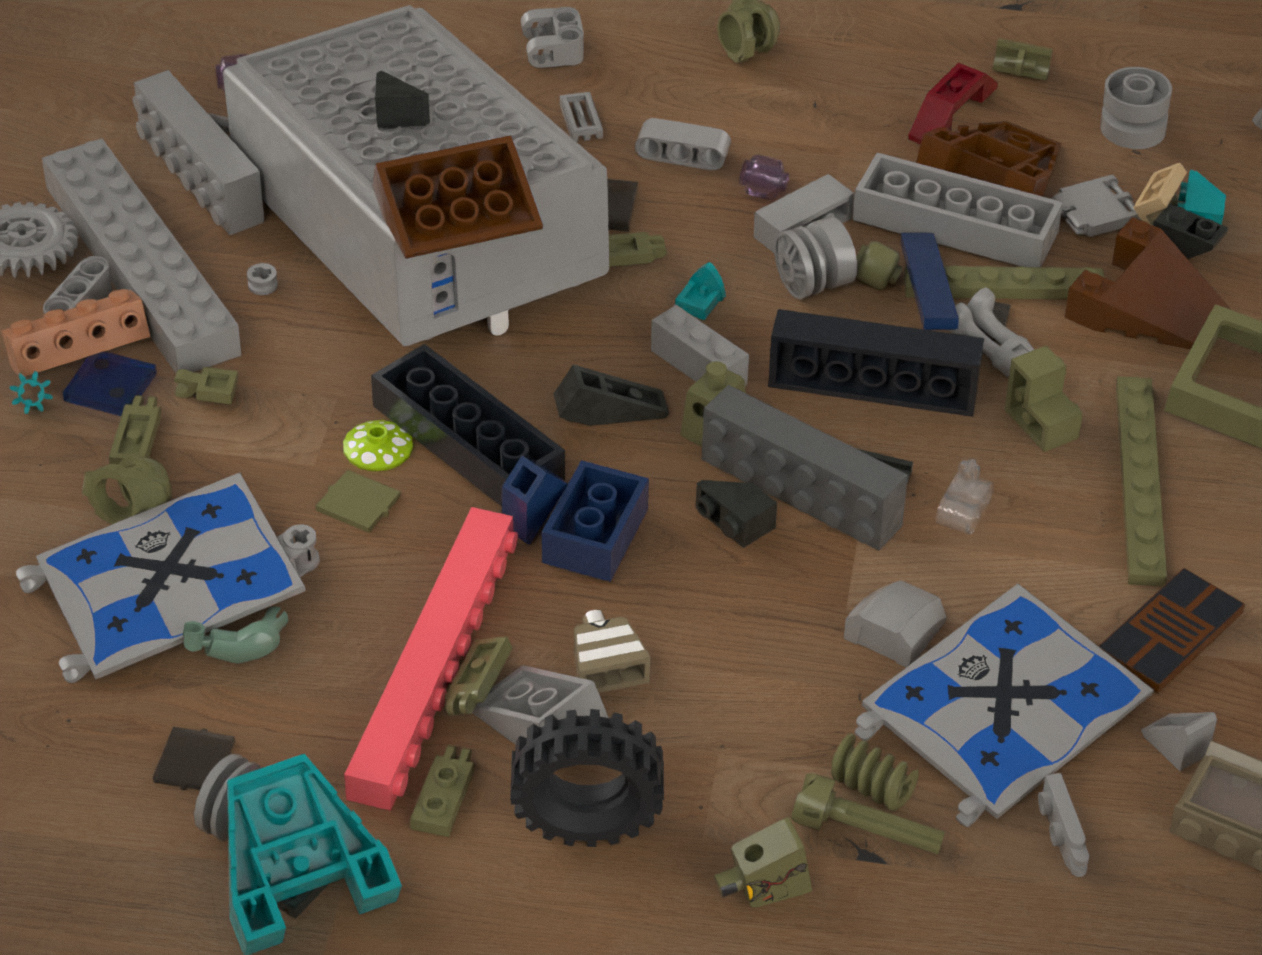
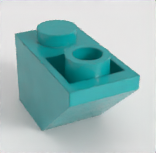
[1177,170,1226,225]

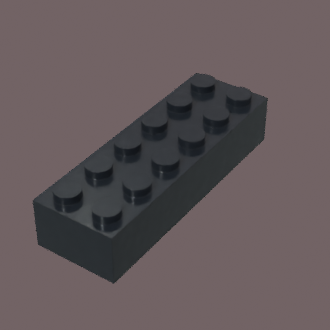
[768,309,984,417]
[371,344,565,507]

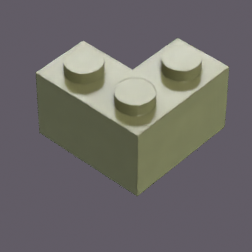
[1005,346,1083,452]

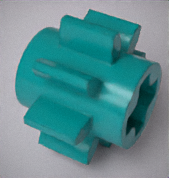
[9,371,53,414]

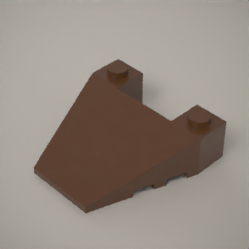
[916,121,1062,197]
[1065,217,1231,349]

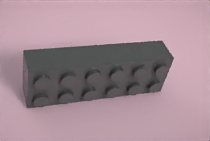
[702,385,908,551]

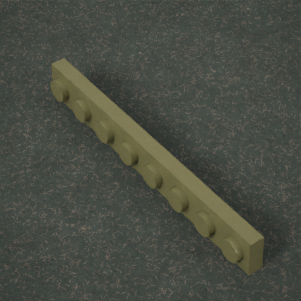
[1116,376,1167,586]

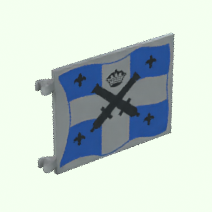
[16,472,306,683]
[855,584,1153,827]

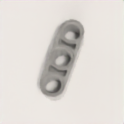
[635,118,731,170]
[43,256,112,314]

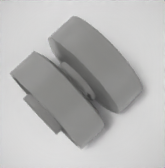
[1100,67,1172,149]

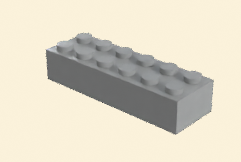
[133,70,264,235]
[853,153,1063,267]

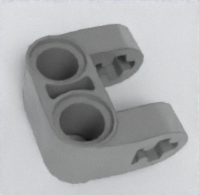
[520,7,584,68]

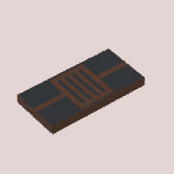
[1098,568,1245,694]

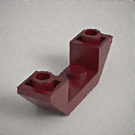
[908,62,998,145]

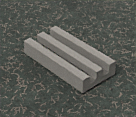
[560,92,603,142]

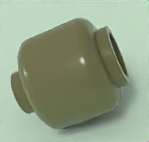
[856,241,903,290]

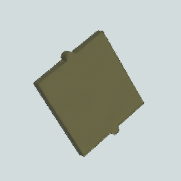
[316,470,401,533]

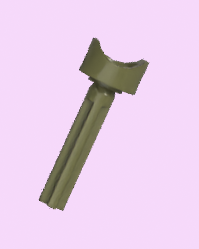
[791,773,945,854]

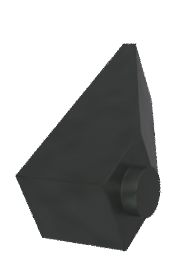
[553,364,669,426]

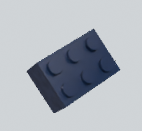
[542,460,649,582]

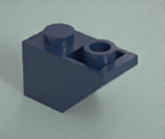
[502,456,568,545]

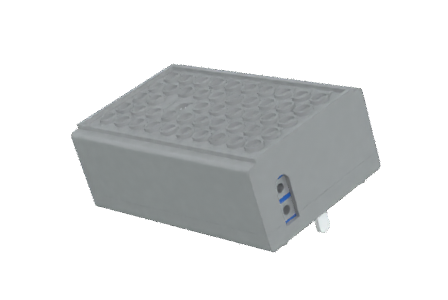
[223,5,609,346]

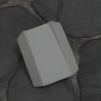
[844,580,947,667]

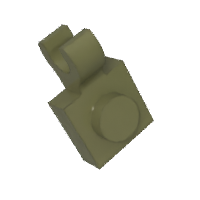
[174,367,238,404]

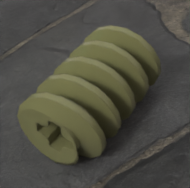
[831,733,919,811]

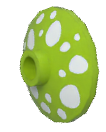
[343,420,413,471]

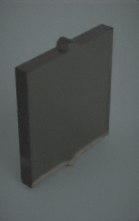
[153,727,235,791]

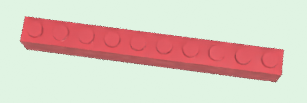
[344,507,518,811]

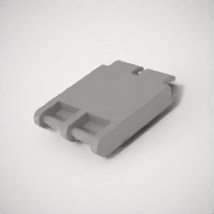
[1052,175,1142,237]

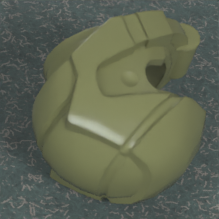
[717,0,780,63]
[82,456,172,525]

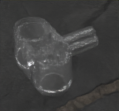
[936,458,993,535]

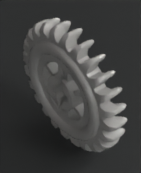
[0,202,78,278]

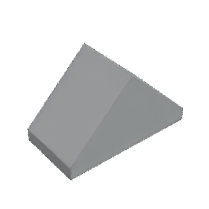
[1141,712,1217,771]

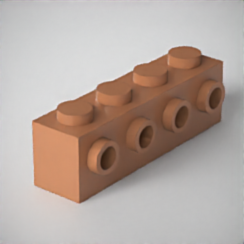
[1,289,151,377]

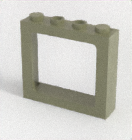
[1164,304,1262,448]

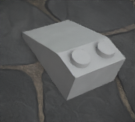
[472,665,608,745]

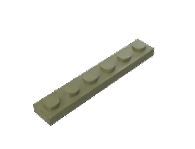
[904,266,1105,299]

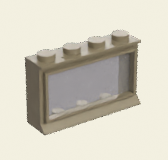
[1169,741,1262,872]

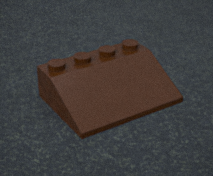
[372,135,543,259]

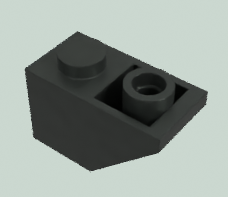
[1153,204,1228,259]
[695,480,777,548]

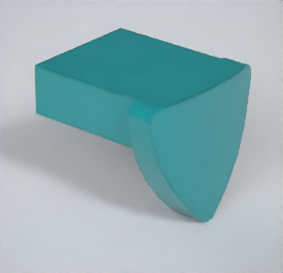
[675,262,726,320]

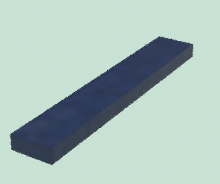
[900,233,959,330]

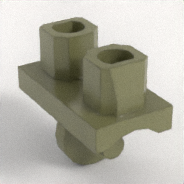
[992,38,1053,80]

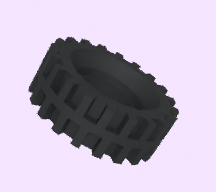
[510,709,664,847]

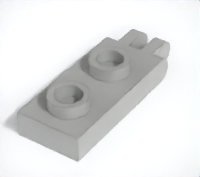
[1038,773,1089,877]

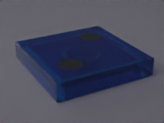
[62,351,157,416]

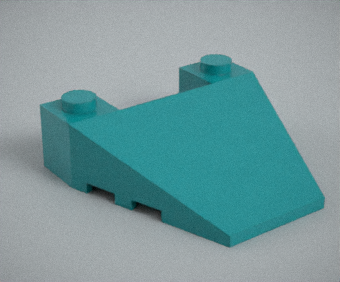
[227,754,402,955]

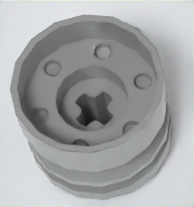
[774,216,857,300]
[194,754,262,841]

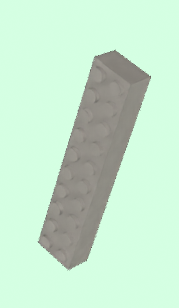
[42,138,241,373]

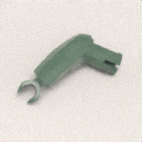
[183,606,289,664]

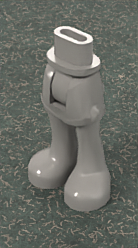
[947,287,1035,377]

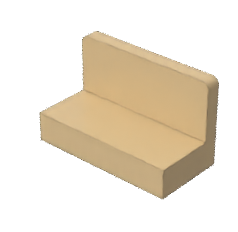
[1133,162,1187,225]

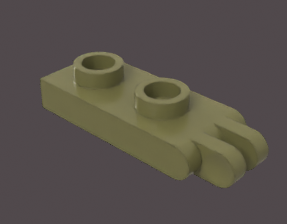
[609,232,667,267]
[109,395,161,464]
[445,636,513,716]
[410,745,475,837]

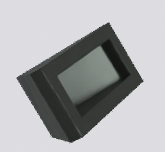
[375,70,430,127]

